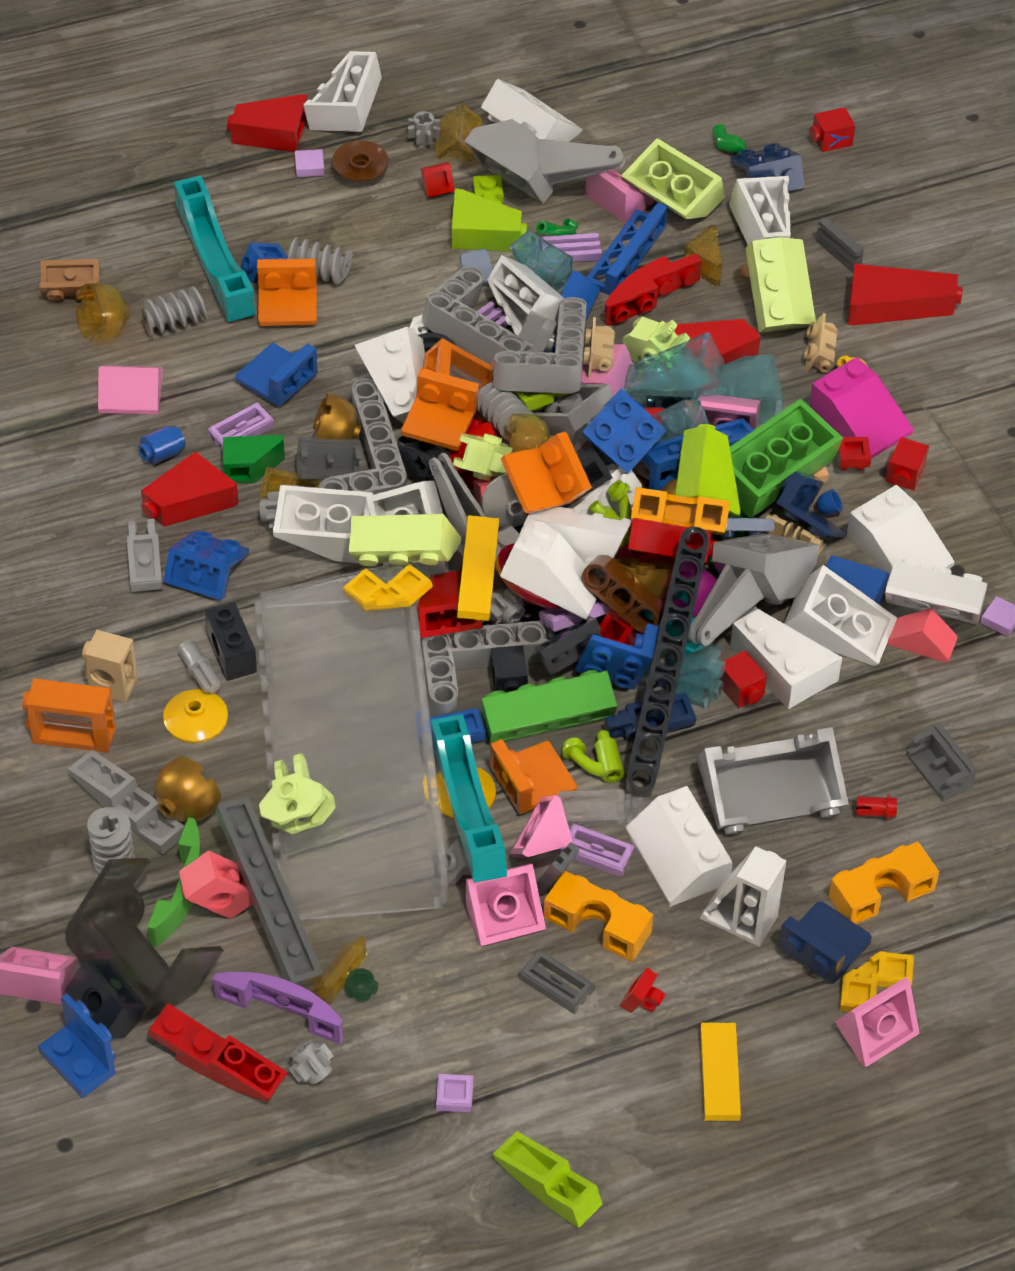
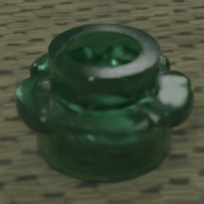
[344,968,378,1001]

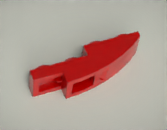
[604,253,702,326]
[147,1003,288,1102]

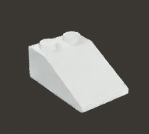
[366,481,449,582]
[273,485,373,563]
[846,485,954,577]
[500,518,598,619]
[784,565,897,666]

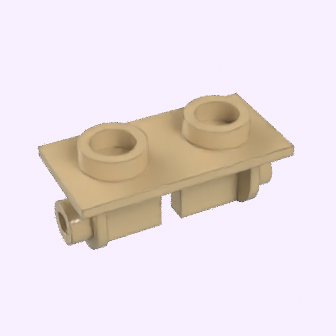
[803,312,837,373]
[583,317,615,377]

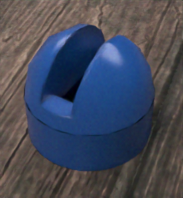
[817,489,843,515]

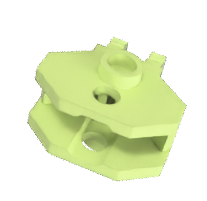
[622,317,690,380]
[453,433,513,481]
[259,753,336,835]

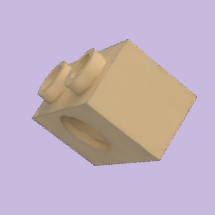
[82,630,138,703]

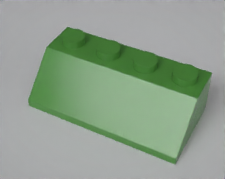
[730,398,843,518]

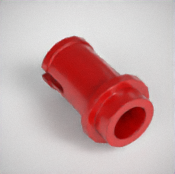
[856,794,897,820]

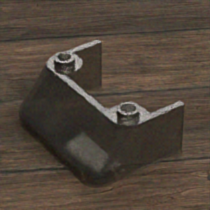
[65,858,224,1023]

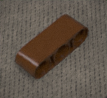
[582,555,665,633]

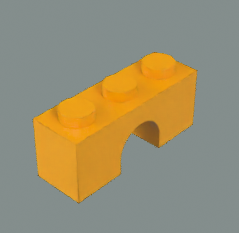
[631,487,730,536]
[828,842,939,924]
[544,871,654,962]

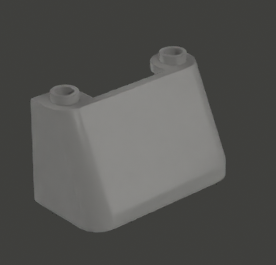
[696,727,849,835]

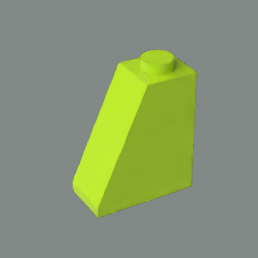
[452,189,527,252]
[675,424,740,518]

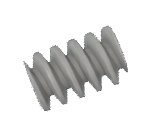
[288,237,353,284]
[141,286,206,337]
[477,382,536,442]
[87,807,135,878]

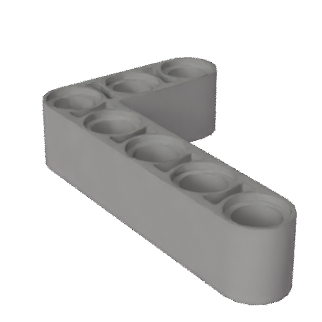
[422,267,533,365]
[493,297,586,394]
[319,378,407,495]
[422,621,569,717]

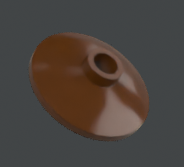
[332,140,388,182]

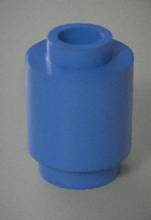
[138,426,186,465]

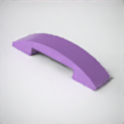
[213,972,343,1044]

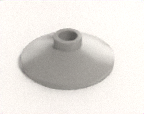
[482,473,530,527]

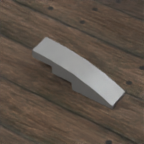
[68,750,185,855]

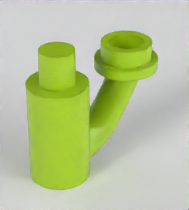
[589,480,632,547]
[562,730,625,783]

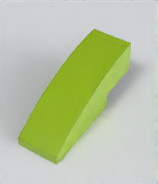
[493,1131,603,1228]

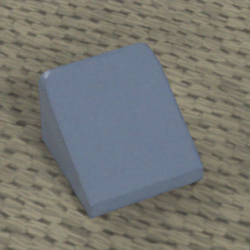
[460,249,493,286]

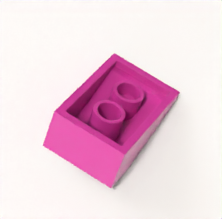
[809,357,914,459]

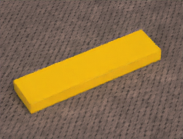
[457,515,499,621]

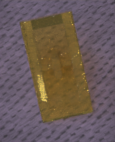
[684,225,722,286]

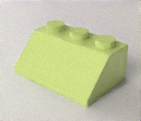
[621,138,725,219]
[745,237,816,333]
[349,514,461,567]

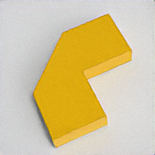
[342,564,433,611]
[840,951,914,1012]

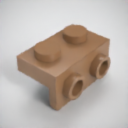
[39,259,100,300]

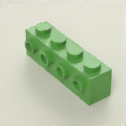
[480,670,617,744]

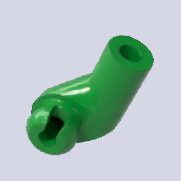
[712,124,746,154]
[536,218,578,236]

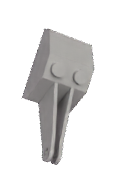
[464,119,625,204]
[532,384,662,480]
[429,453,526,624]
[688,533,819,646]

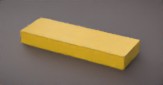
[700,1023,741,1121]

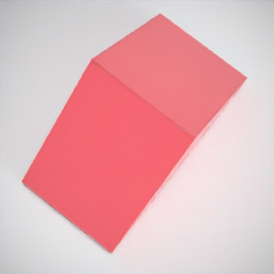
[887,607,958,663]

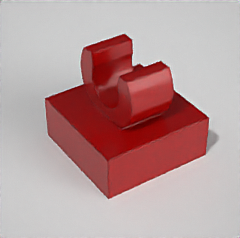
[421,162,455,197]
[838,437,871,471]
[619,967,666,1013]

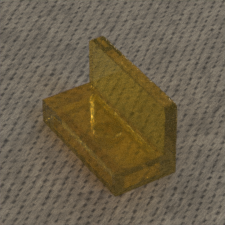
[435,103,482,162]

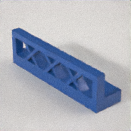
[586,203,668,295]
[642,418,755,491]

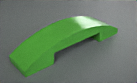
[148,817,201,947]

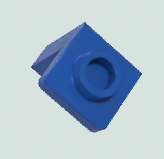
[241,243,288,282]

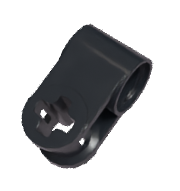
[397,436,451,478]

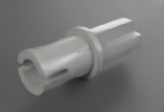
[178,640,221,695]

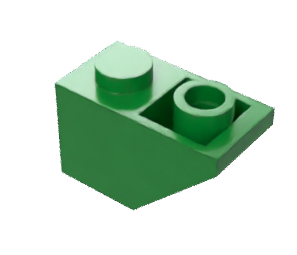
[223,435,285,484]

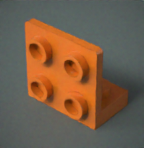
[257,259,317,326]
[401,368,479,451]
[501,432,592,514]
[490,739,577,815]

